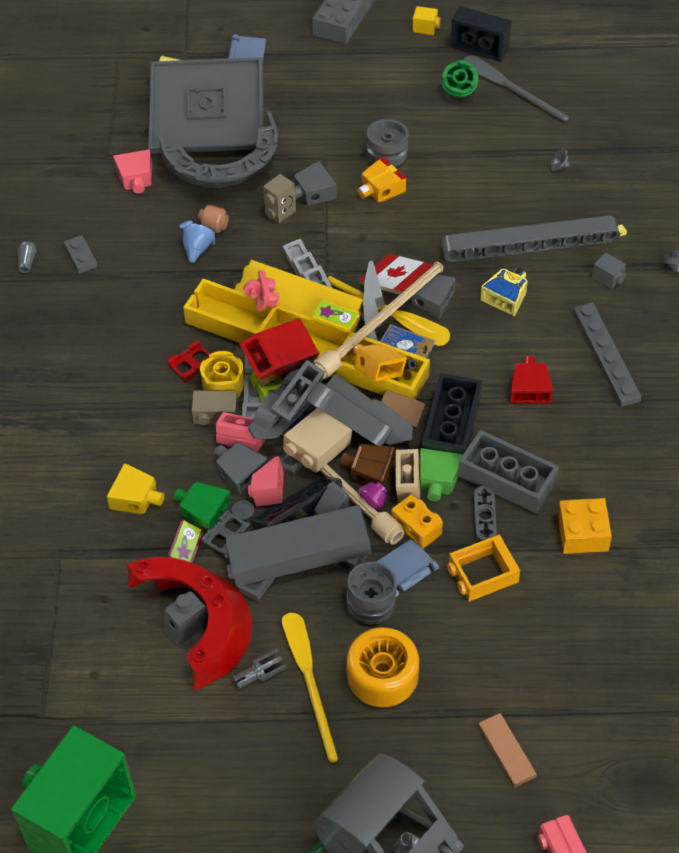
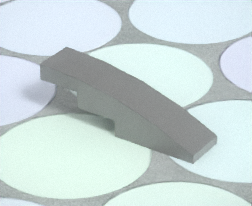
[282,238,332,288]
[363,261,385,341]

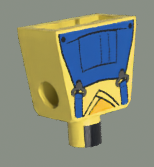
[481,268,528,316]

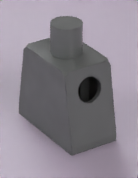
[294,161,337,206]
[411,274,456,319]
[214,443,267,496]
[163,592,208,647]

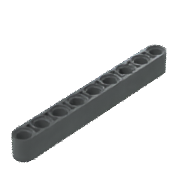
[441,216,620,262]

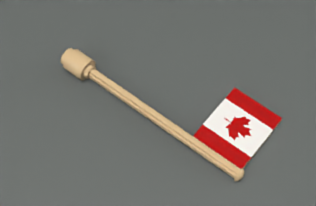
[313,254,443,379]

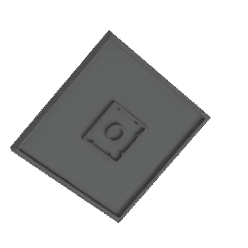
[148,57,264,154]

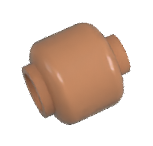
[198,205,229,233]

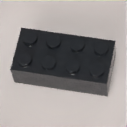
[422,373,482,454]

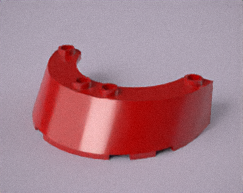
[127,557,252,691]

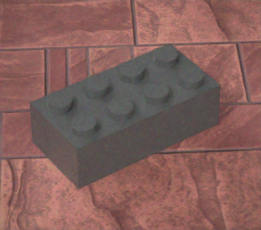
[312,0,374,45]
[458,430,559,514]

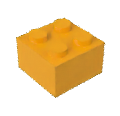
[558,498,612,554]

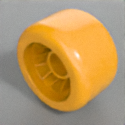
[346,627,419,708]

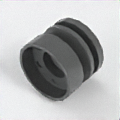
[346,562,397,625]

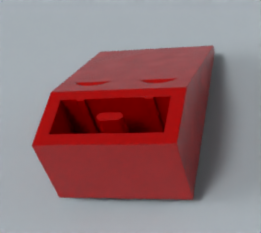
[239,318,320,386]

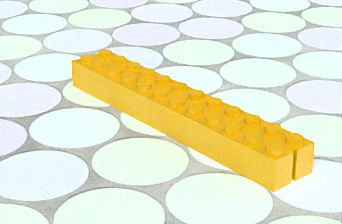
[183,279,430,400]

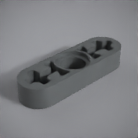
[474,486,497,542]

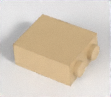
[283,408,352,473]

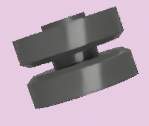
[366,119,409,167]

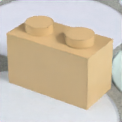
[396,449,420,502]

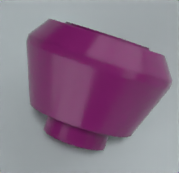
[358,482,387,510]

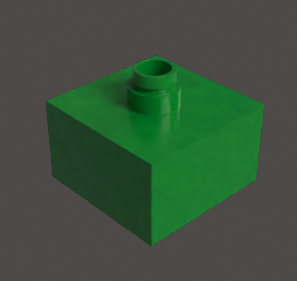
[11,725,136,853]

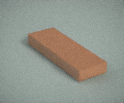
[478,713,537,788]

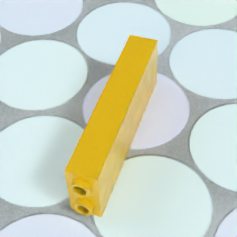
[234,260,364,332]

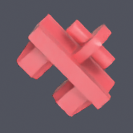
[243,270,279,311]

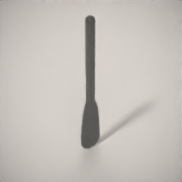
[463,55,569,122]

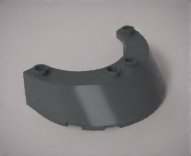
[158,112,278,188]

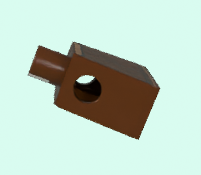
[341,444,395,488]

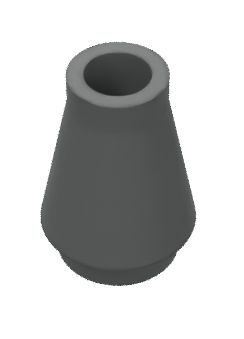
[17,241,37,273]

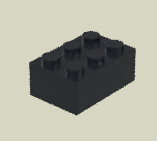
[450,6,511,62]

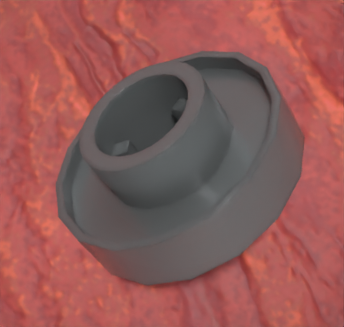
[663,250,679,272]

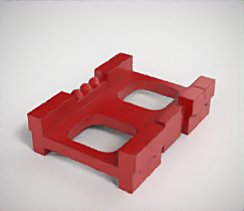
[167,340,210,383]

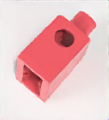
[113,149,152,194]

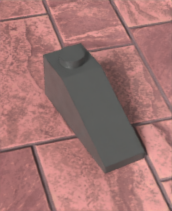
[271,360,325,422]

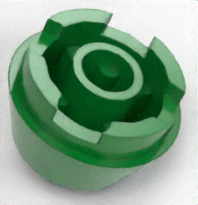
[441,60,479,97]

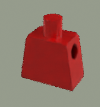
[510,356,553,404]

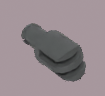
[232,647,288,690]

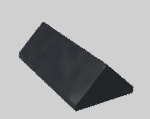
[250,475,342,530]

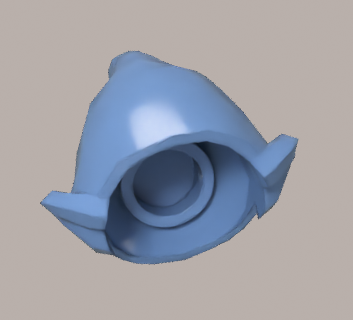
[179,221,215,263]

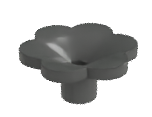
[550,149,570,172]

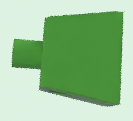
[420,448,463,501]

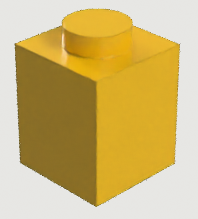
[413,6,440,35]

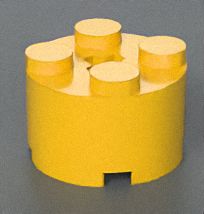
[200,351,245,398]

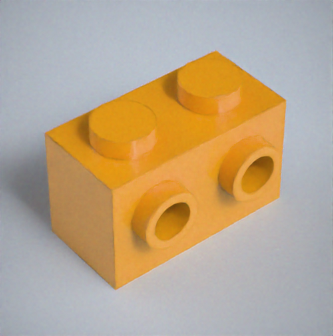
[391,494,443,549]

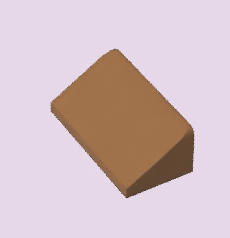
[381,390,425,429]

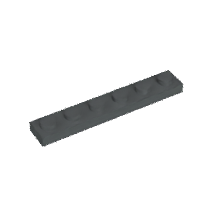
[573,302,642,407]

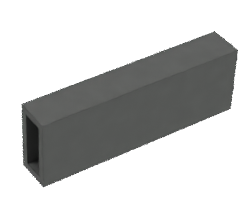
[223,505,372,587]

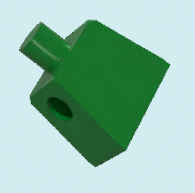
[173,482,231,533]

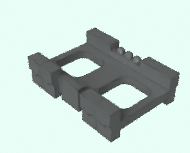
[201,510,252,559]

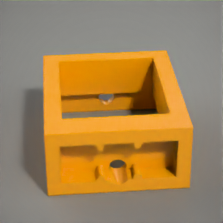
[447,534,520,602]

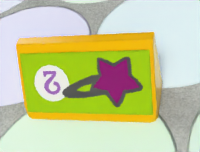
[311,299,360,333]

